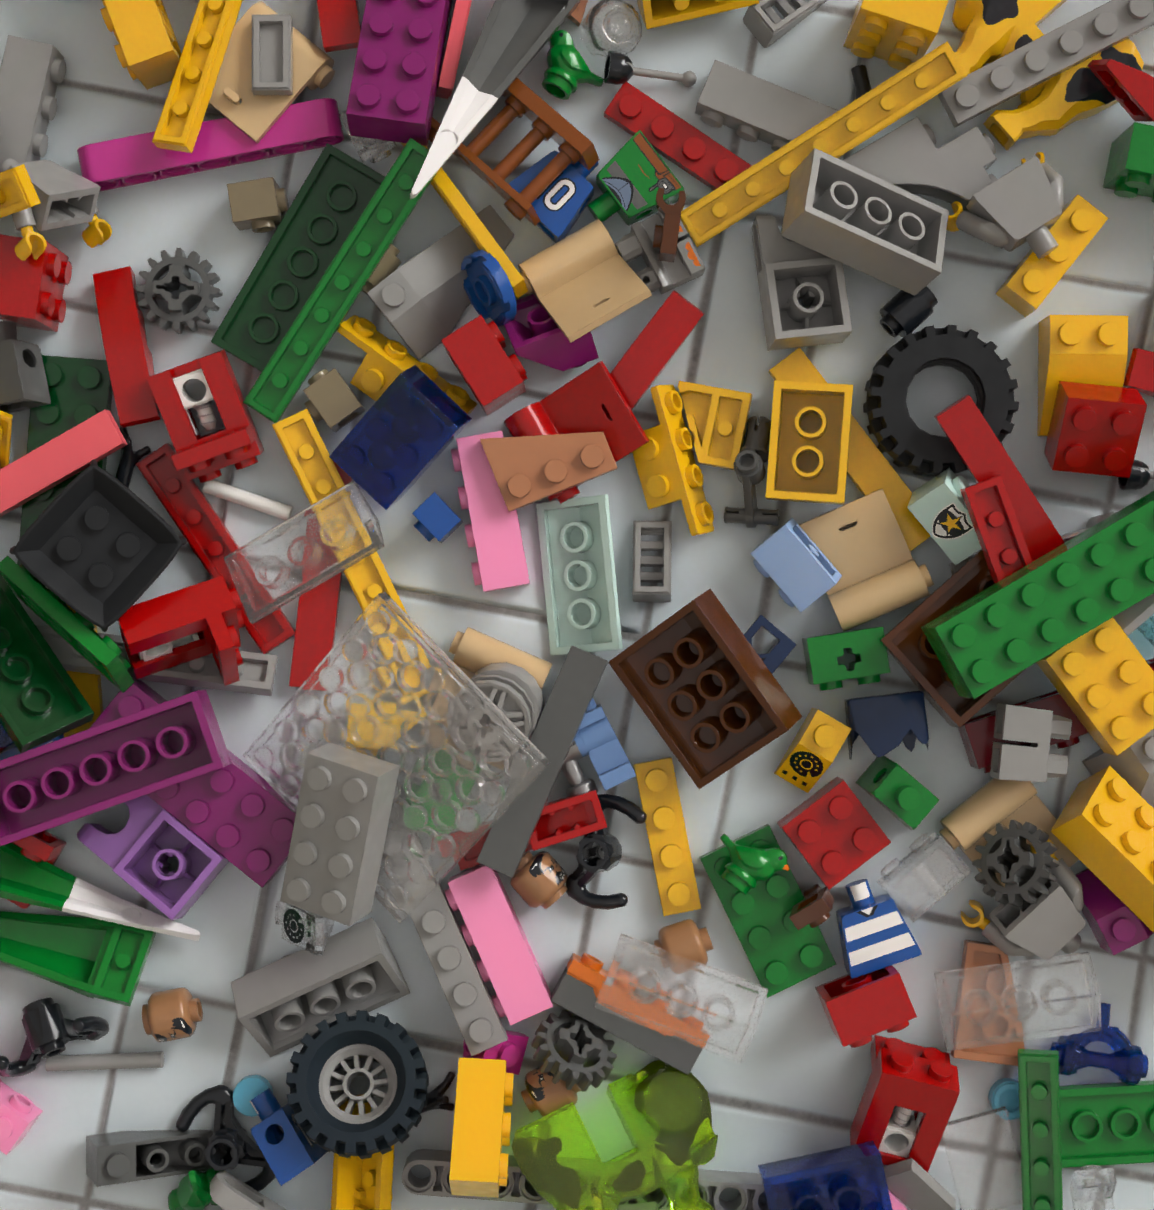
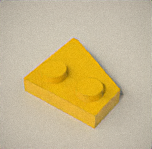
[678,381,753,470]

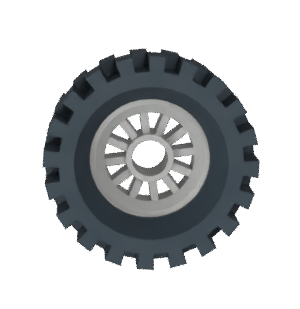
[286,1010,429,1159]

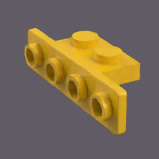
[337,315,477,428]
[632,384,714,536]
[331,1094,394,1210]

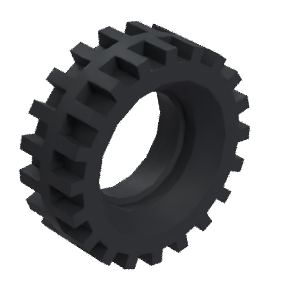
[863,325,1019,477]

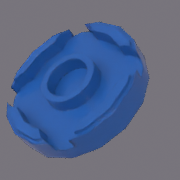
[461,250,517,327]

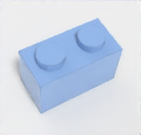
[751,517,842,612]

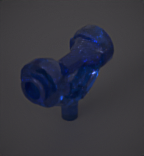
[1050,1002,1149,1085]

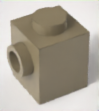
[227,177,289,233]
[303,368,366,432]

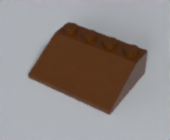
[880,549,1025,728]
[608,589,803,789]

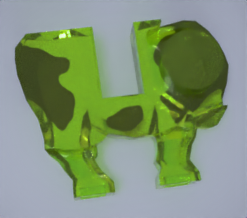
[511,1060,718,1210]

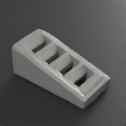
[743,0,827,48]
[632,521,672,602]

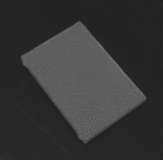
[942,1106,1022,1210]

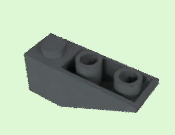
[86,1130,213,1187]

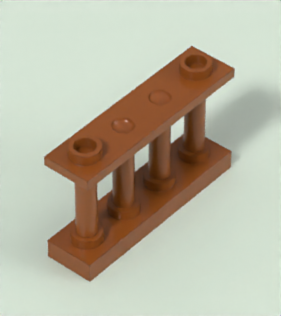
[429,78,600,226]

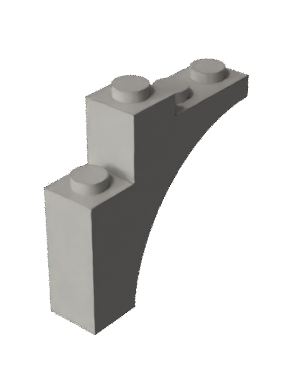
[842,117,1003,249]

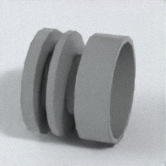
[448,662,544,762]

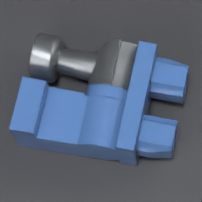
[543,698,637,797]

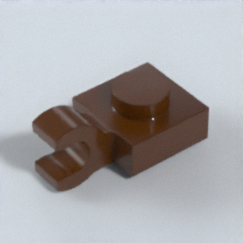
[652,188,686,263]
[789,884,834,930]

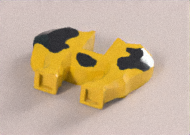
[952,0,1144,150]

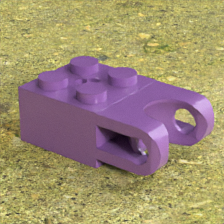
[77,795,229,920]

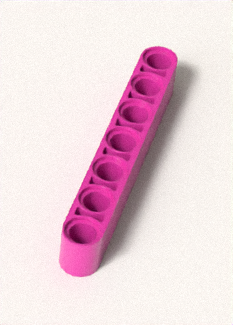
[77,98,344,191]

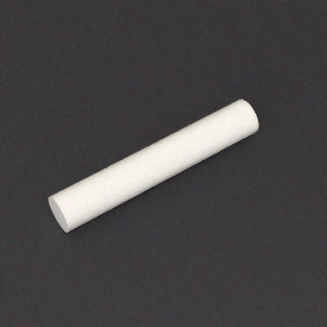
[203,480,293,521]

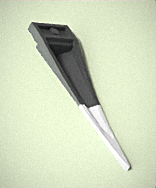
[410,0,581,199]

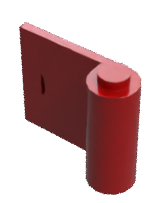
[504,361,649,504]

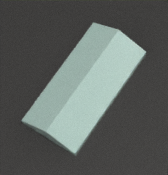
[536,494,623,655]

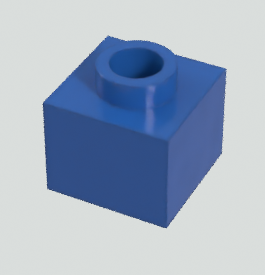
[412,492,463,543]

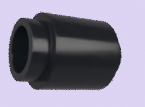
[880,286,938,337]

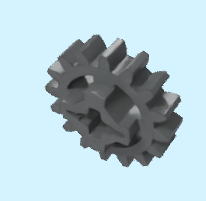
[136,248,223,334]
[972,820,1060,907]
[531,1010,617,1092]

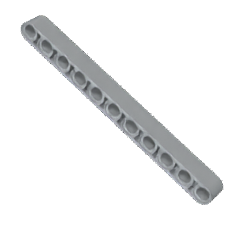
[402,1149,826,1210]

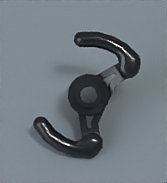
[565,794,647,910]
[0,998,109,1077]
[176,1085,275,1192]

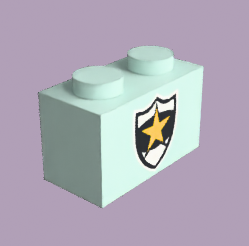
[907,467,982,565]

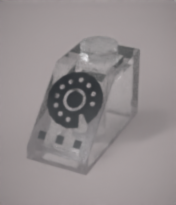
[275,901,334,955]

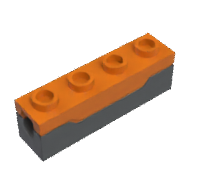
[551,953,710,1075]

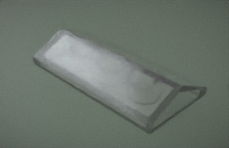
[224,480,385,623]
[594,933,768,1063]
[934,952,1101,1051]

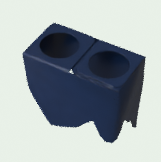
[844,691,929,760]

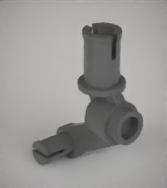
[724,416,780,528]

